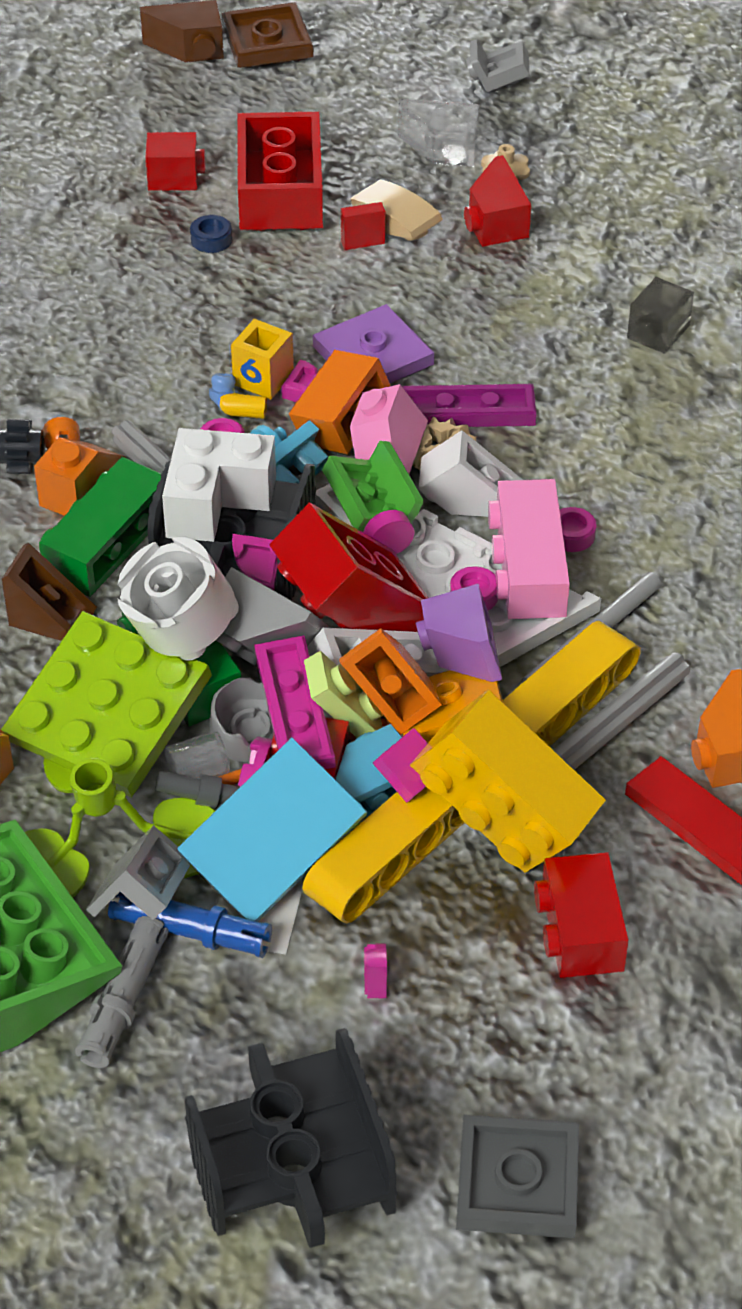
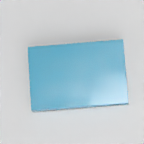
[177,738,367,922]

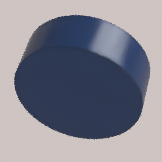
[190,215,232,253]

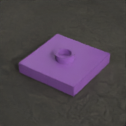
[313,304,434,383]

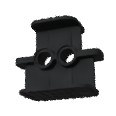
[148,461,316,601]
[184,1028,398,1248]

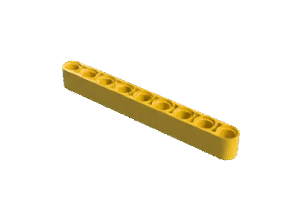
[302,621,641,924]

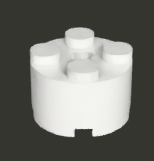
[117,537,239,661]

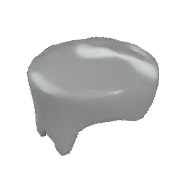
[210,678,274,762]

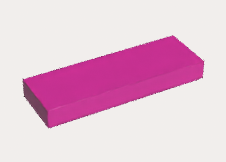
[254,635,335,769]

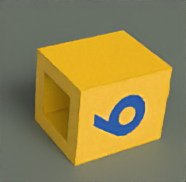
[231,319,294,399]

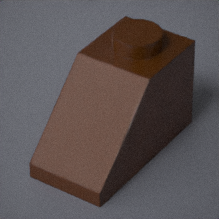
[139,0,224,63]

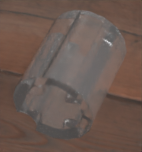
[164,731,230,779]

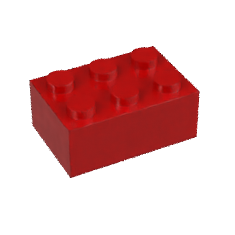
[237,111,323,231]
[269,502,429,632]

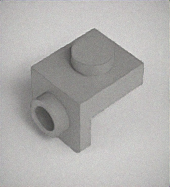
[466,39,530,92]

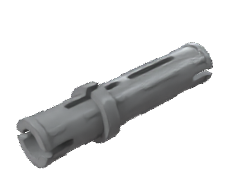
[75,916,168,1068]

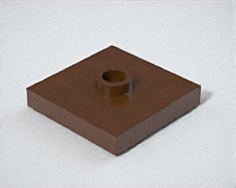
[221,2,314,68]

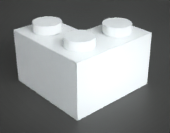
[162,428,276,542]

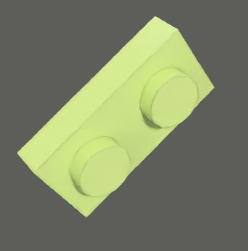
[304,651,383,738]

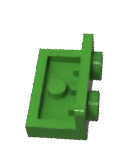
[322,440,423,533]

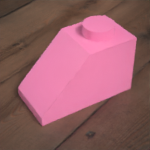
[350,384,428,474]

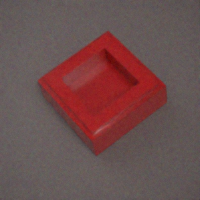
[341,202,385,250]

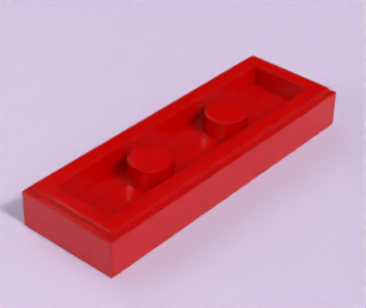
[625,756,742,885]

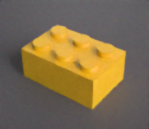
[410,689,606,873]

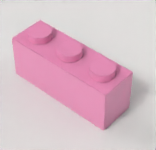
[488,479,569,619]

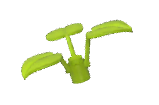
[25,758,215,898]

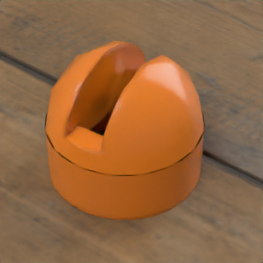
[43,417,80,450]

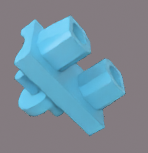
[250,420,329,484]

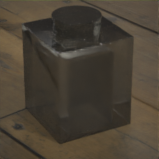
[627,277,694,354]

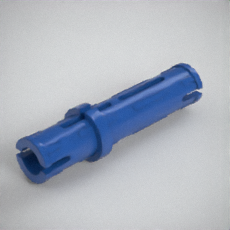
[108,892,272,958]

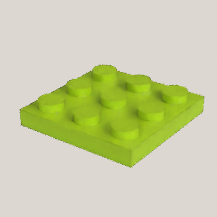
[1,611,212,798]

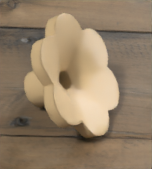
[481,144,530,180]

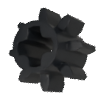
[0,419,45,474]

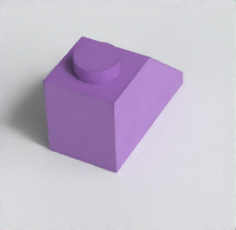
[416,584,502,682]

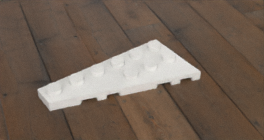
[315,484,601,667]

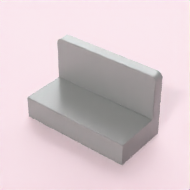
[86,825,191,920]

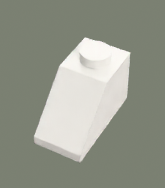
[419,430,523,517]

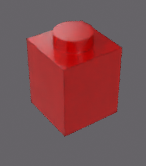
[145,132,206,191]

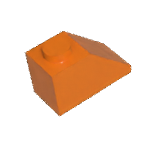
[34,437,126,516]
[339,628,442,735]
[691,669,742,788]

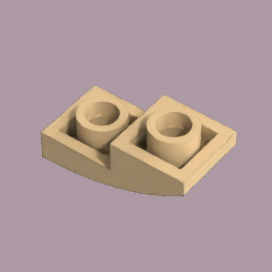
[350,180,442,240]

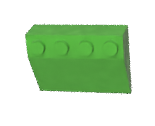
[0,820,122,1052]

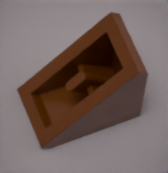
[2,542,97,641]

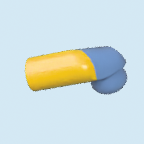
[209,373,267,419]

